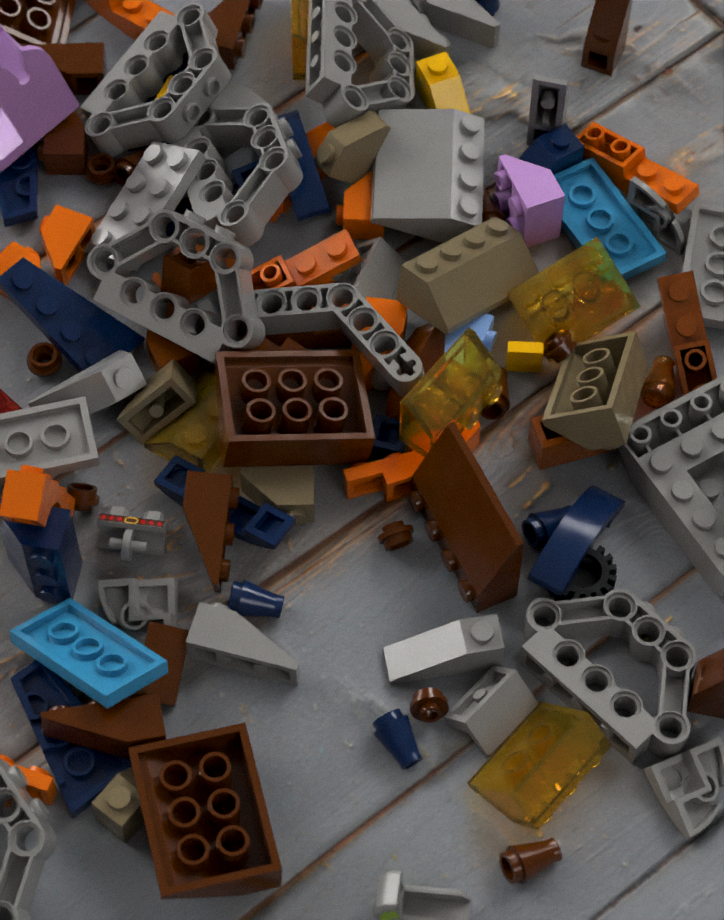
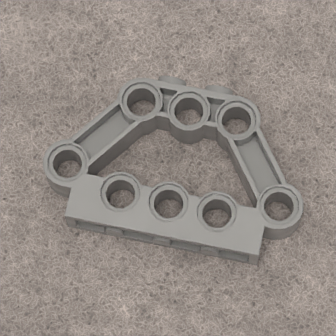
[305,0,416,128]
[80,2,231,157]
[171,102,303,247]
[87,209,265,363]
[519,589,697,764]
[0,759,57,920]

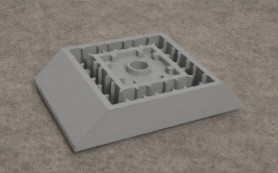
[618,375,724,597]

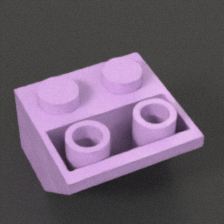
[492,154,565,247]

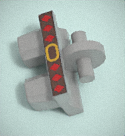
[97,506,166,562]

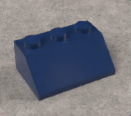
[0,499,83,603]

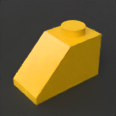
[415,51,471,114]

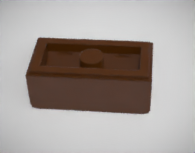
[135,621,189,707]

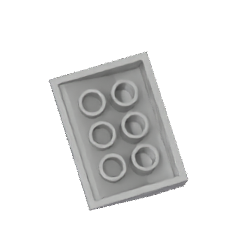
[370,109,484,243]

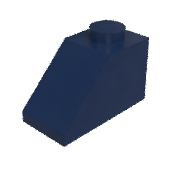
[519,124,584,175]

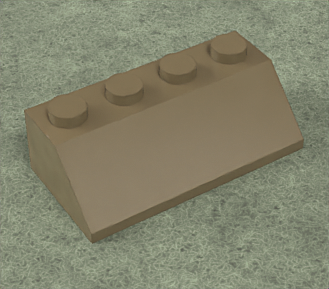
[395,216,541,335]
[542,331,648,451]

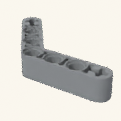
[237,282,428,399]

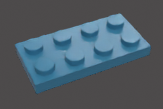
[554,157,667,289]
[9,598,168,708]

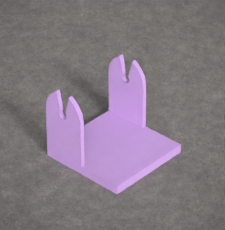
[0,24,80,173]

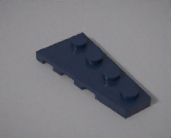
[0,142,38,227]
[0,257,146,372]
[10,660,132,819]

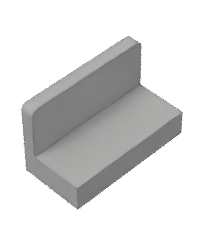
[339,237,406,299]
[444,665,538,755]

